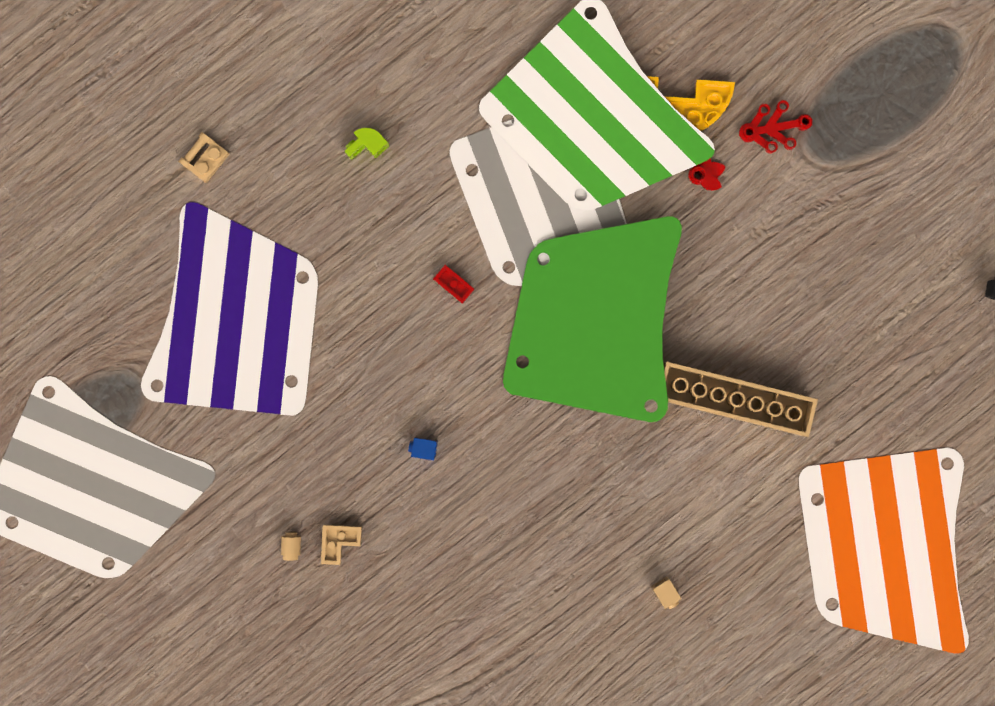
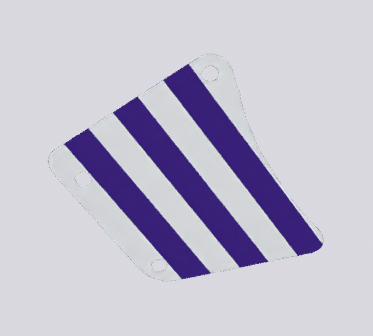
[141,202,318,416]

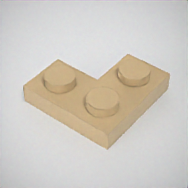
[321,525,362,565]

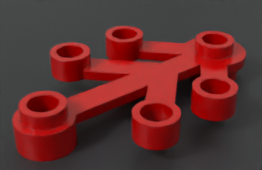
[739,100,812,154]

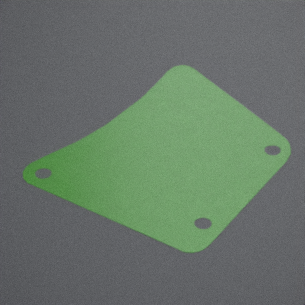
[503,216,682,422]

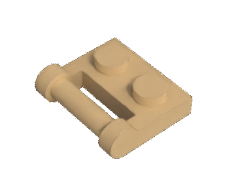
[178,132,229,184]

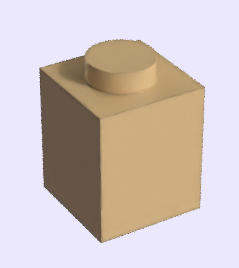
[651,576,682,609]

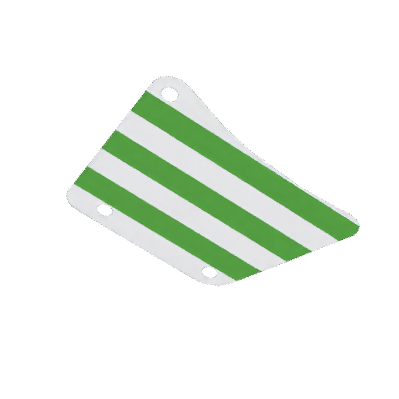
[479,0,715,210]

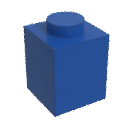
[408,437,438,461]

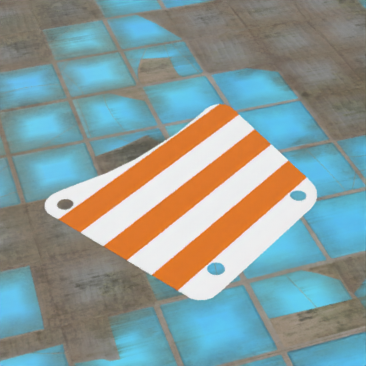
[799,448,969,654]

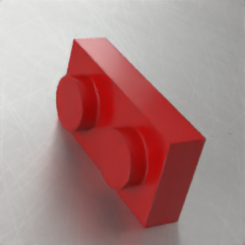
[433,265,475,304]

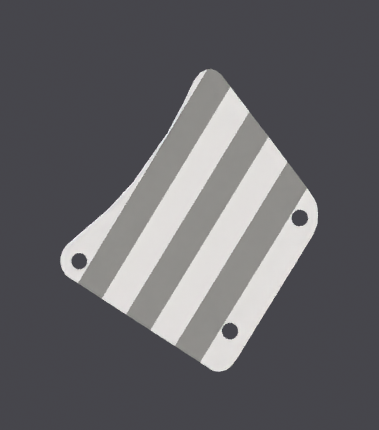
[449,119,627,286]
[0,376,215,578]

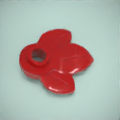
[688,158,725,191]

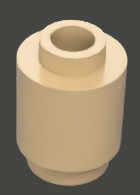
[281,532,301,561]

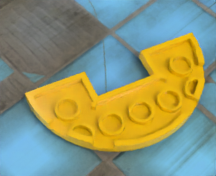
[647,76,735,131]

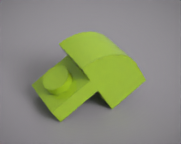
[344,128,389,160]

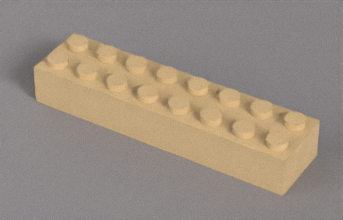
[663,362,818,437]

